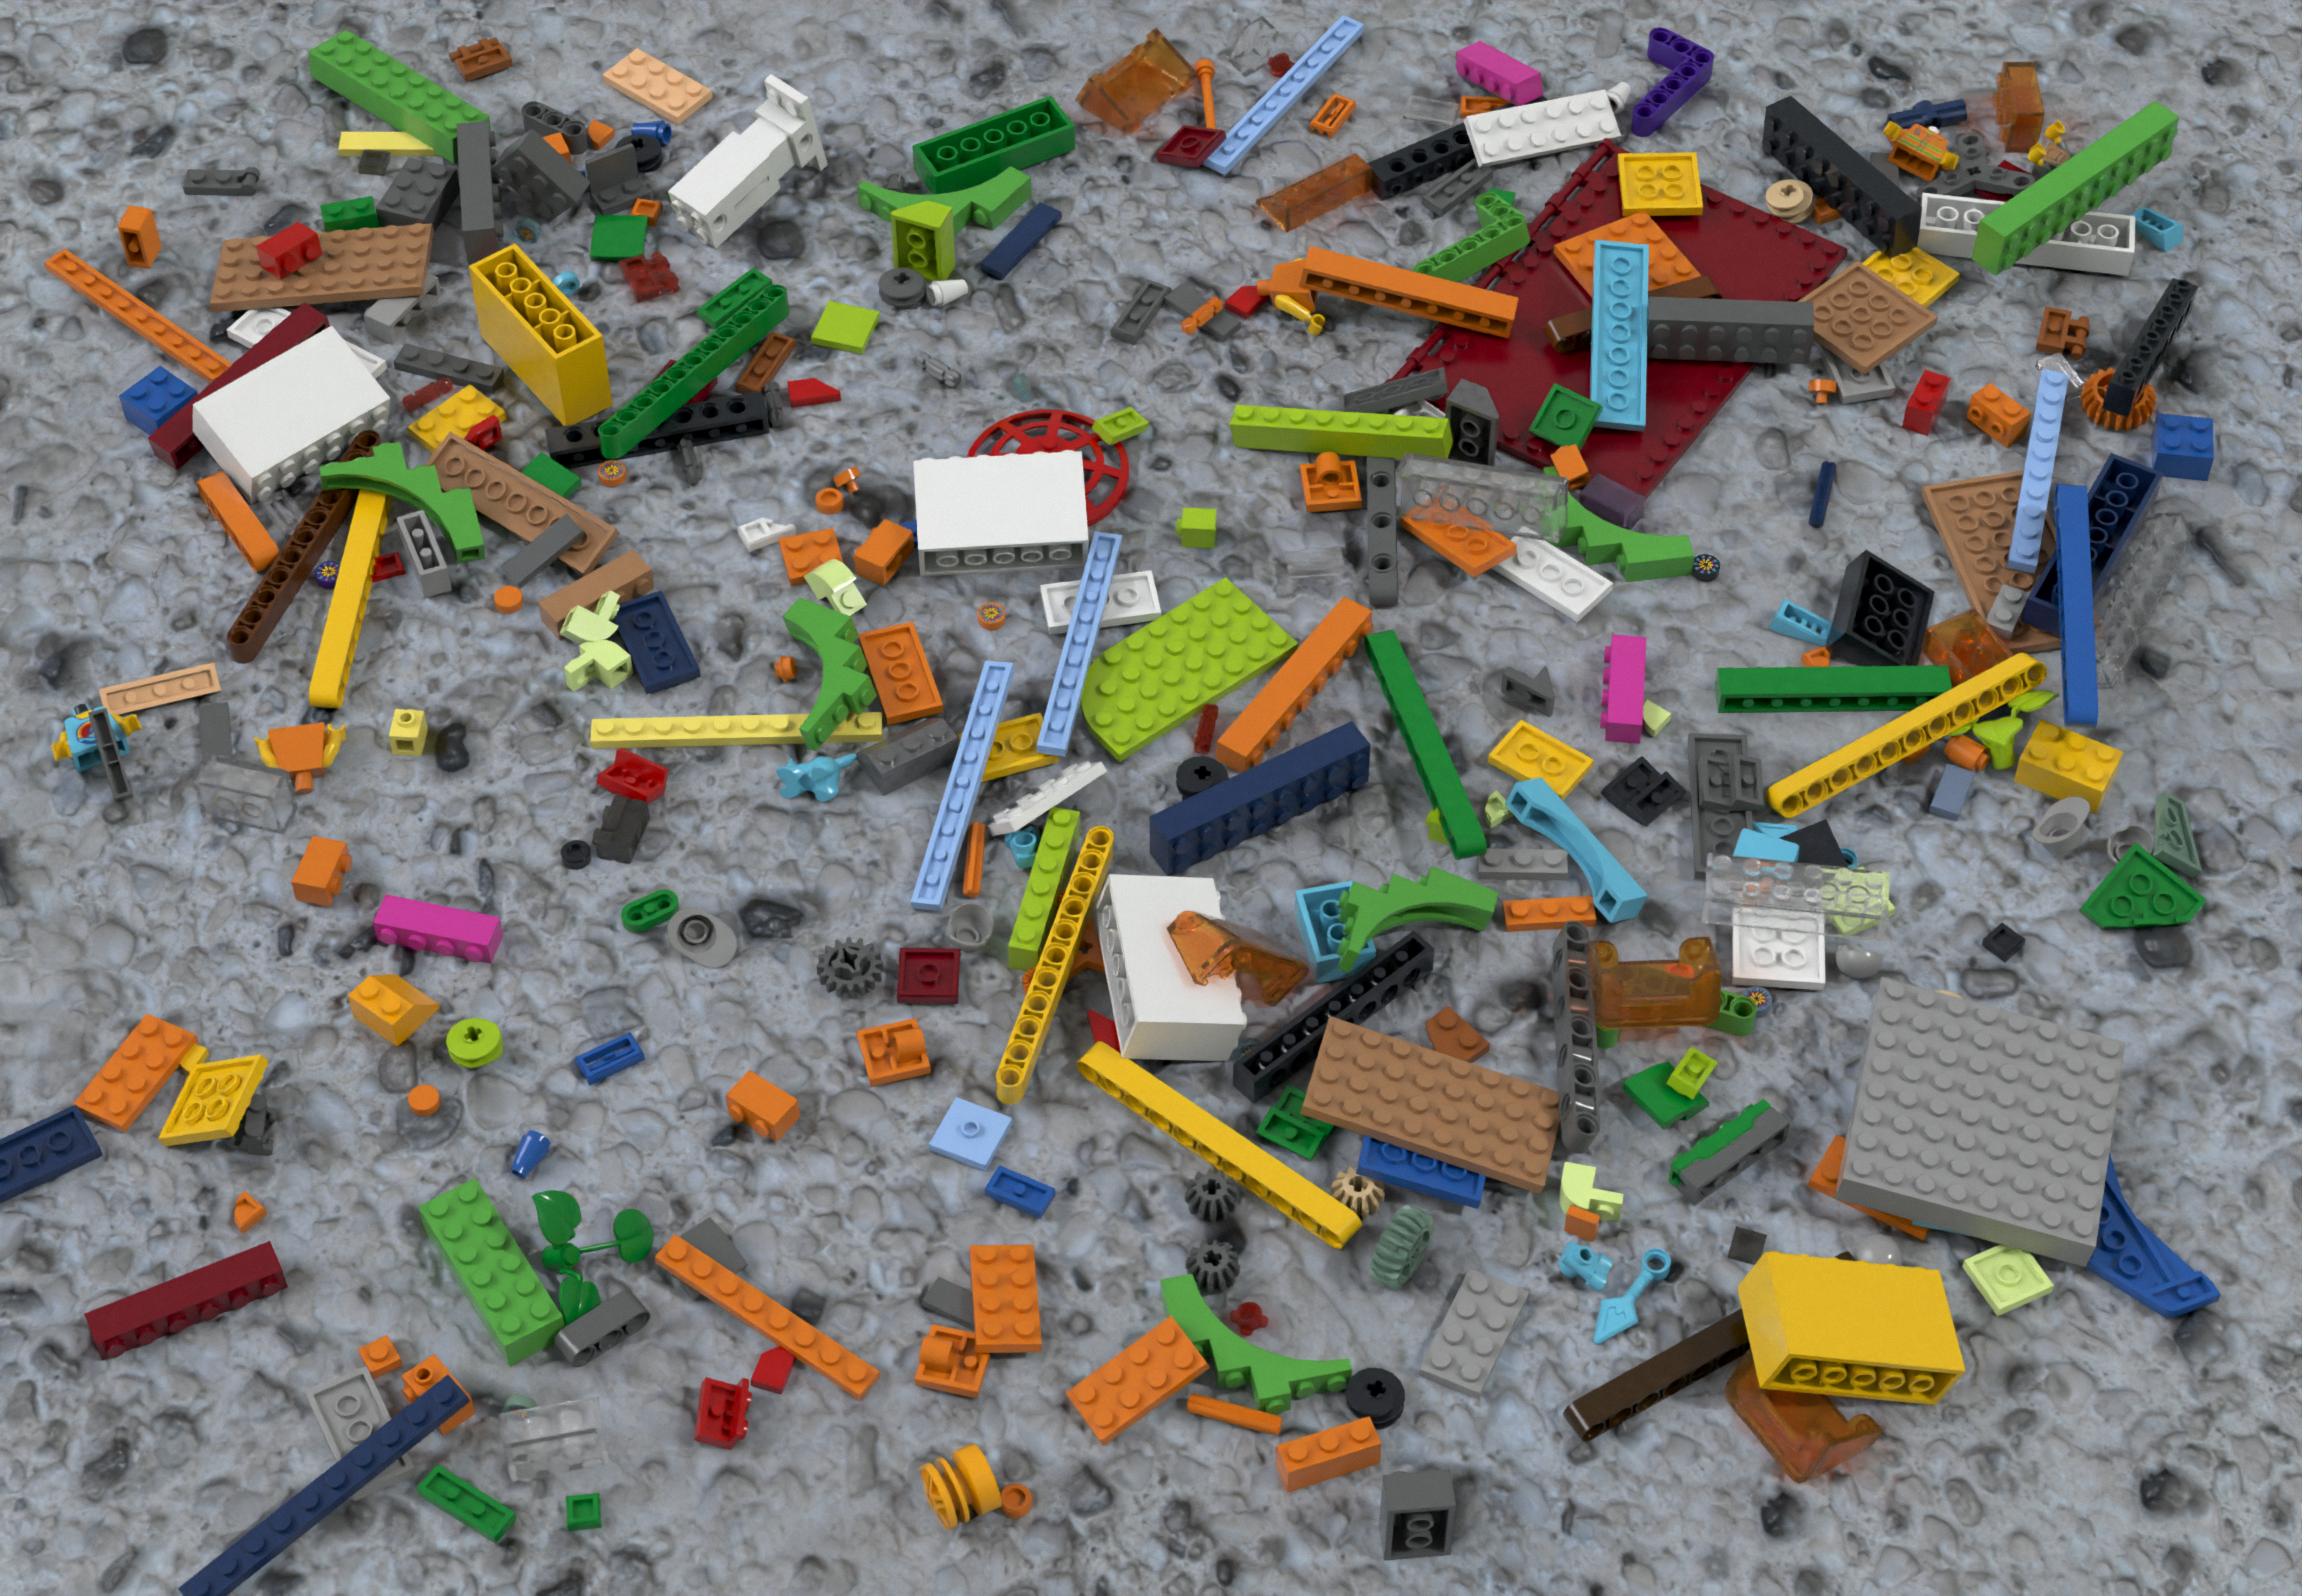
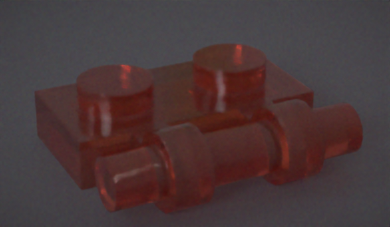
[618,251,680,303]

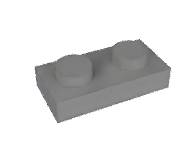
[1983,584,2030,639]

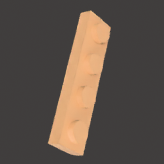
[99,662,221,715]

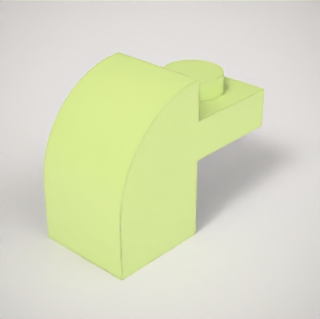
[804,559,867,616]
[559,590,620,644]
[564,639,633,692]
[1559,1162,1624,1222]

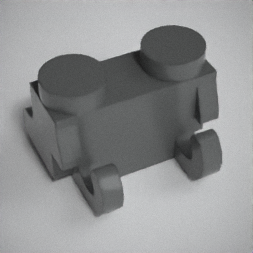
[227,1094,277,1156]

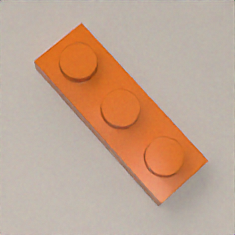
[1502,896,1596,932]

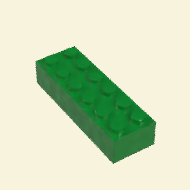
[912,96,1075,194]

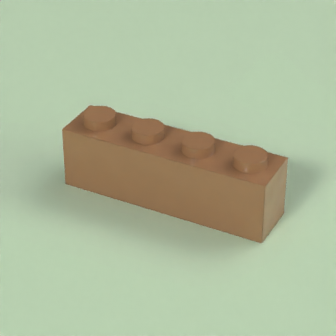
[538,549,654,641]

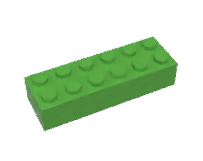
[418,1178,565,1367]

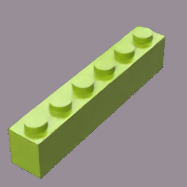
[1008,807,1081,971]

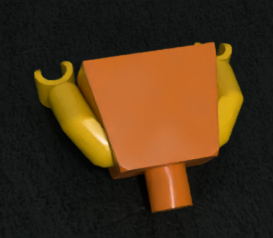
[1257,258,1325,336]
[254,722,346,794]

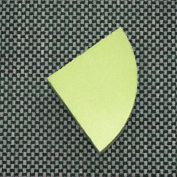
[1643,700,1671,737]
[1484,790,1514,829]

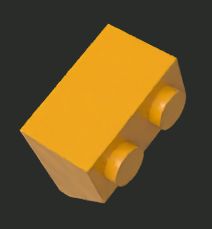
[348,974,440,1047]

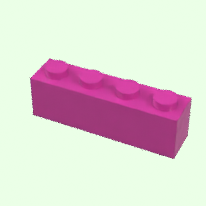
[1456,41,1543,106]
[1600,634,1647,744]
[373,894,503,964]

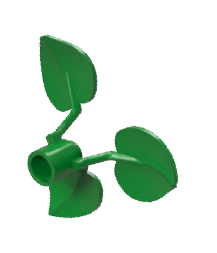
[531,1190,654,1326]

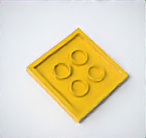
[1617,152,1703,216]
[1862,247,1960,308]
[158,1054,269,1146]

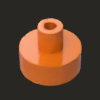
[1808,379,1837,404]
[832,465,862,494]

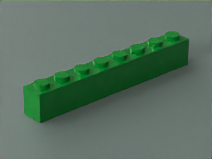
[1715,665,1952,713]

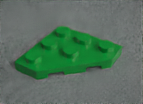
[2078,842,2207,930]

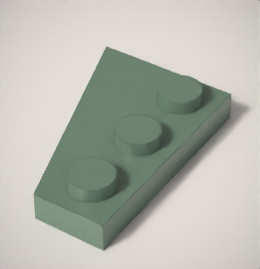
[2154,791,2202,878]

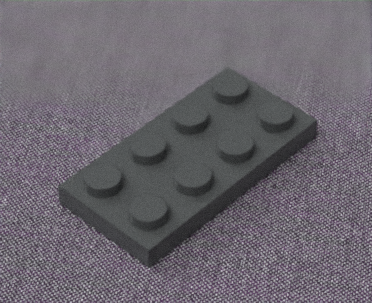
[1339,367,1449,414]

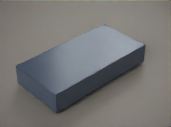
[1929,764,1975,821]

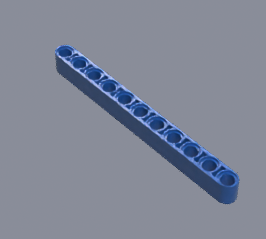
[2054,484,2098,729]

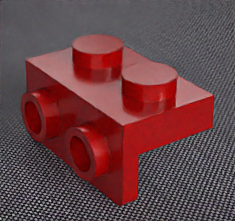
[596,748,669,806]
[694,1377,752,1450]

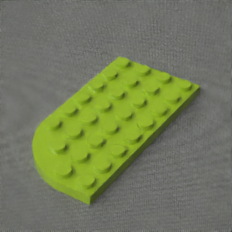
[1081,577,1298,762]

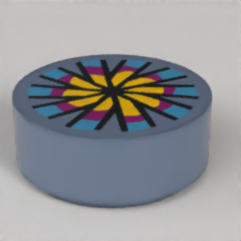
[1742,986,1772,1017]

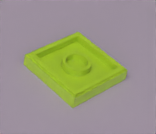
[811,301,880,354]

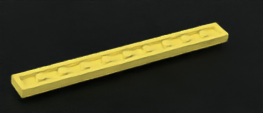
[590,712,883,749]

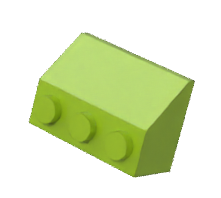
[890,201,955,283]

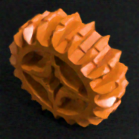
[2080,366,2156,432]

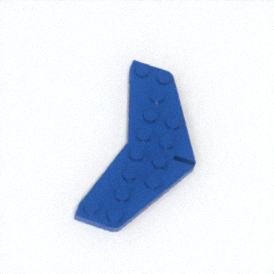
[2085,1153,2221,1318]

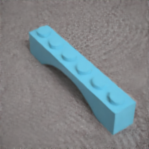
[1505,777,1648,923]

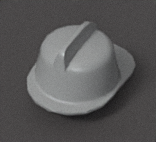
[2032,797,2090,859]
[667,907,737,968]

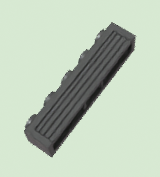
[88,708,133,802]

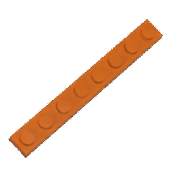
[655,1234,880,1401]

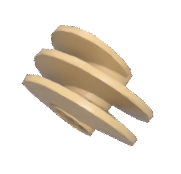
[1765,179,1814,224]

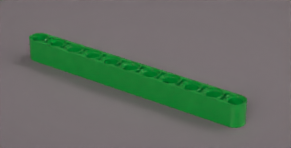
[598,284,789,459]
[1364,630,1487,860]

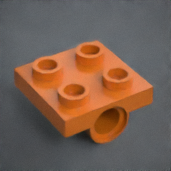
[1300,452,1362,512]
[856,1018,931,1087]
[914,1324,992,1399]

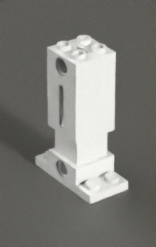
[668,74,828,248]

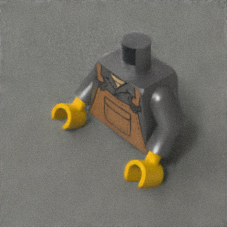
[2028,121,2076,182]

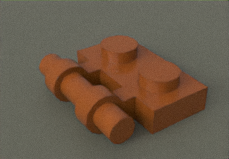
[449,37,513,82]
[2035,306,2090,361]

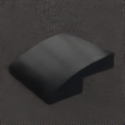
[1600,756,1687,827]
[1779,819,1849,894]

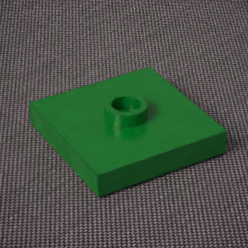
[1528,383,1603,452]

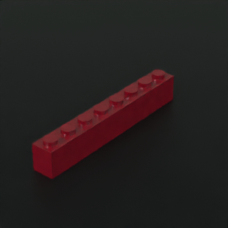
[148,302,330,470]

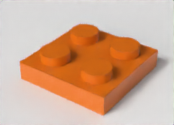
[778,528,844,586]

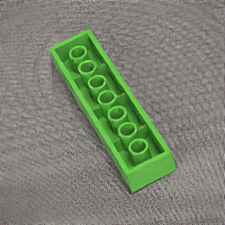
[308,30,491,164]

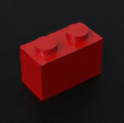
[256,222,323,280]
[1902,369,1951,436]

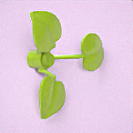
[1946,690,2059,769]

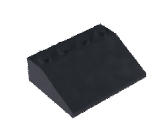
[1826,550,1935,666]

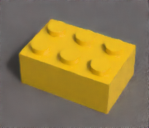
[2014,719,2124,814]

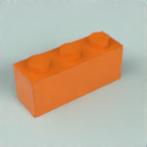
[1275,1416,1382,1493]

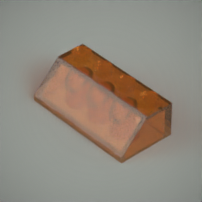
[1256,153,1372,232]

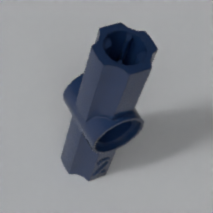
[1887,99,1968,130]

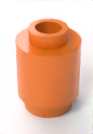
[1944,735,1990,772]

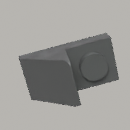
[1501,666,1555,718]

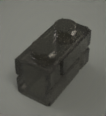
[592,795,650,865]

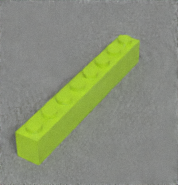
[1229,405,1453,462]

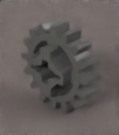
[817,937,883,999]

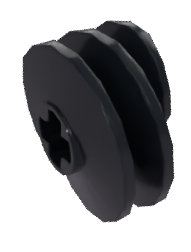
[615,134,663,173]
[1176,756,1229,801]
[1346,1368,1405,1429]

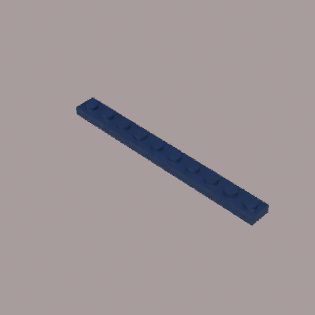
[178,1375,470,1596]

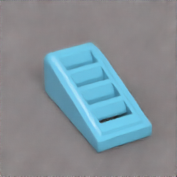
[2129,206,2183,252]
[1768,598,1832,646]

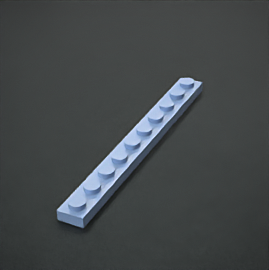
[1204,15,1364,175]
[2006,369,2069,574]
[1037,531,1122,757]
[911,661,1015,911]

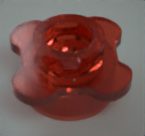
[1266,53,1295,78]
[1230,1302,1268,1336]

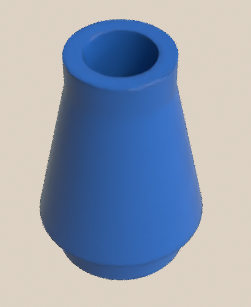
[631,120,672,146]
[509,1130,551,1179]

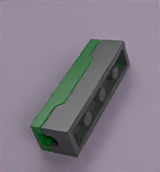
[1669,1099,1790,1206]

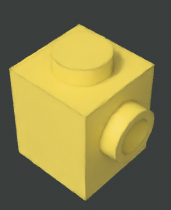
[389,709,428,756]

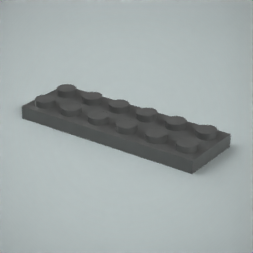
[1687,733,1755,881]

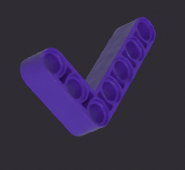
[1631,27,1714,137]

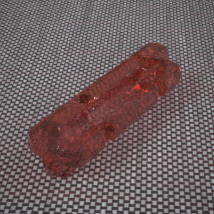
[402,376,453,412]
[1194,703,1218,754]

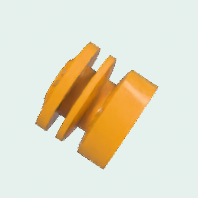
[920,1443,1002,1531]

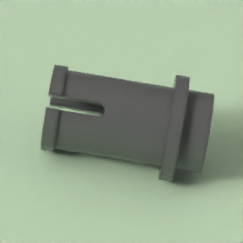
[887,173,905,193]

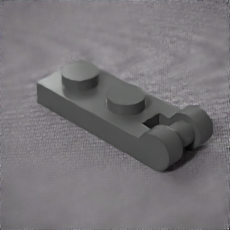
[183,167,260,196]

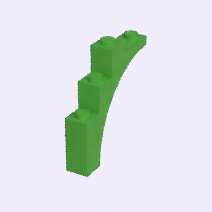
[857,166,1032,236]
[319,442,485,564]
[1538,466,1694,582]
[782,597,877,751]
[1337,866,1498,972]
[1160,1274,1352,1415]

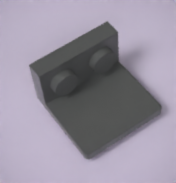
[585,144,651,215]

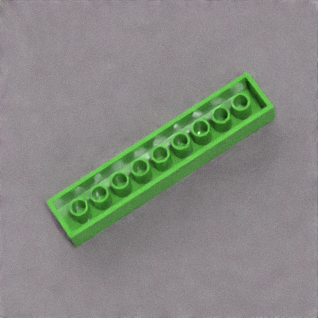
[1971,101,2179,276]

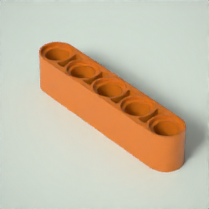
[196,470,280,573]

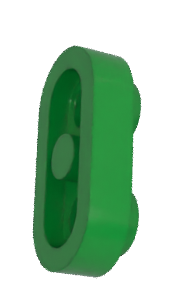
[621,889,679,933]

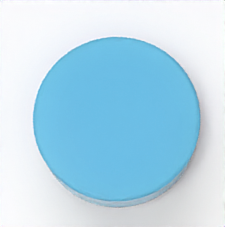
[552,271,580,297]

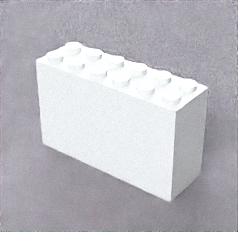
[193,326,390,505]
[913,450,1089,577]
[1094,874,1247,1061]

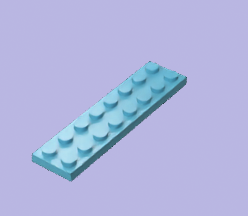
[1590,240,1649,432]

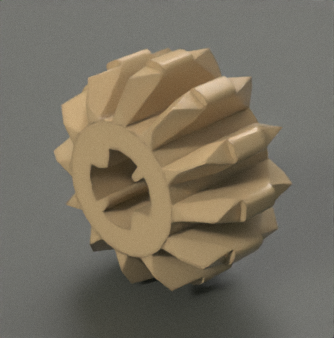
[1331,1166,1385,1220]

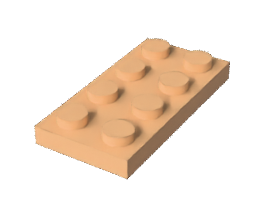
[602,48,713,125]

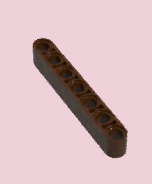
[1544,275,1723,354]

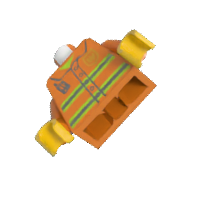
[1882,121,1960,182]

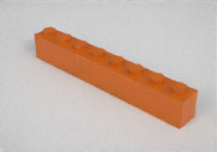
[1299,246,1518,338]
[1216,596,1374,773]

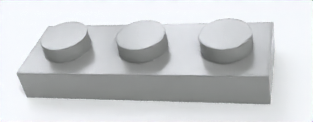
[1477,848,1568,881]

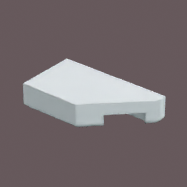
[737,518,796,552]

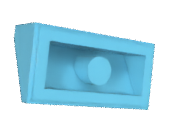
[1731,828,1799,880]

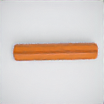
[963,821,986,899]
[1187,1393,1283,1435]

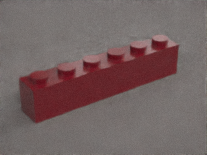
[84,1241,288,1361]

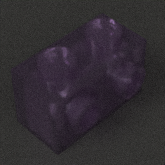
[1579,473,1645,530]

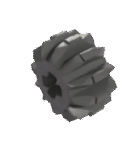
[1185,1168,1239,1224]
[1185,1239,1240,1295]

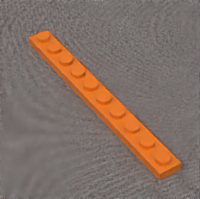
[44,248,232,383]

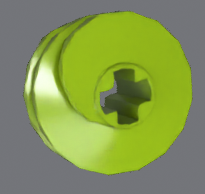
[446,1018,504,1068]

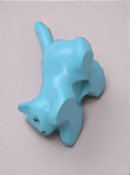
[776,754,857,802]

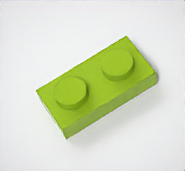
[1092,407,1149,445]
[1666,1046,1718,1099]

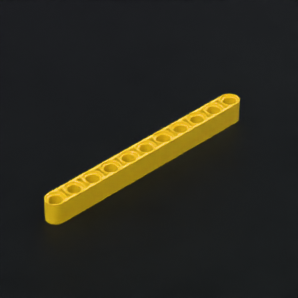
[309,489,393,709]
[1765,653,2047,818]
[996,826,1114,1105]
[1076,1041,1362,1249]

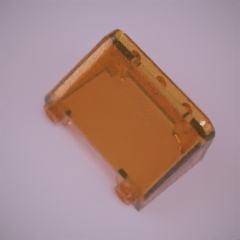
[1075,28,1197,133]
[1166,911,1309,1007]
[1587,936,1721,1029]
[1725,1348,1883,1484]

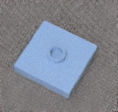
[929,1097,1013,1172]

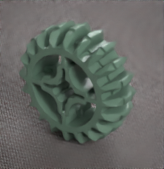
[1369,1205,1434,1291]

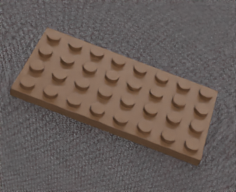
[209,223,434,312]
[1921,470,2104,659]
[1300,1016,1560,1194]

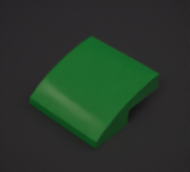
[590,215,649,262]
[521,452,582,499]
[1622,1062,1710,1130]
[1256,1084,1336,1161]

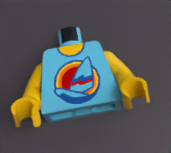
[51,704,143,773]

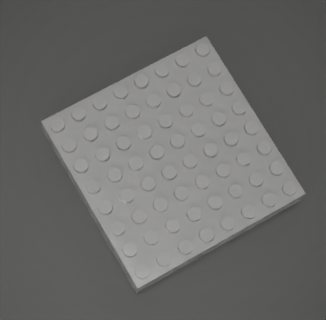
[1834,977,2125,1267]

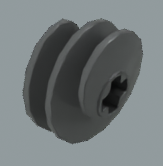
[878,267,927,309]

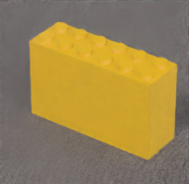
[469,243,613,426]
[1737,1251,1966,1405]

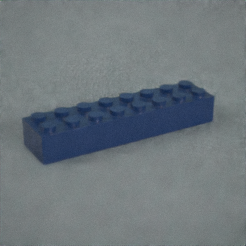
[2021,453,2164,637]
[1149,721,1371,876]

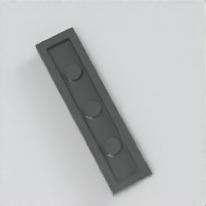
[393,343,505,394]

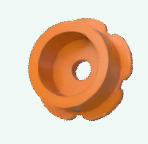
[774,656,797,683]

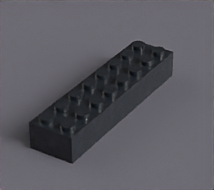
[1762,96,1922,259]

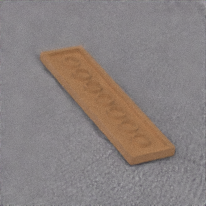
[425,431,620,576]

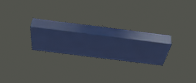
[980,202,1062,280]

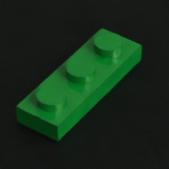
[697,268,773,329]
[416,1464,517,1544]

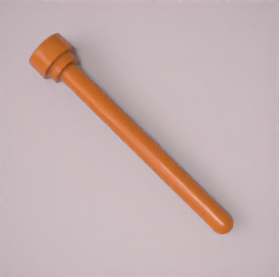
[1194,59,1217,129]

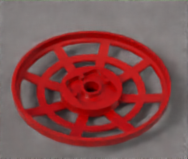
[966,409,1129,527]

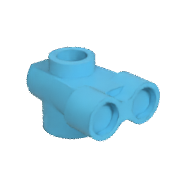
[1004,826,1041,868]
[1559,1241,1613,1292]

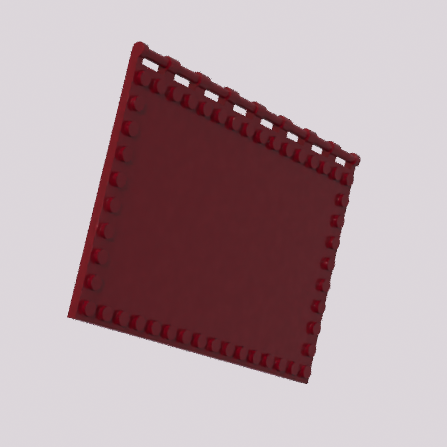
[1384,138,1848,514]

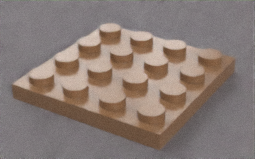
[1798,261,1938,375]

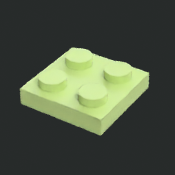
[1962,1244,2054,1316]

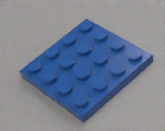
[1356,1135,1486,1209]

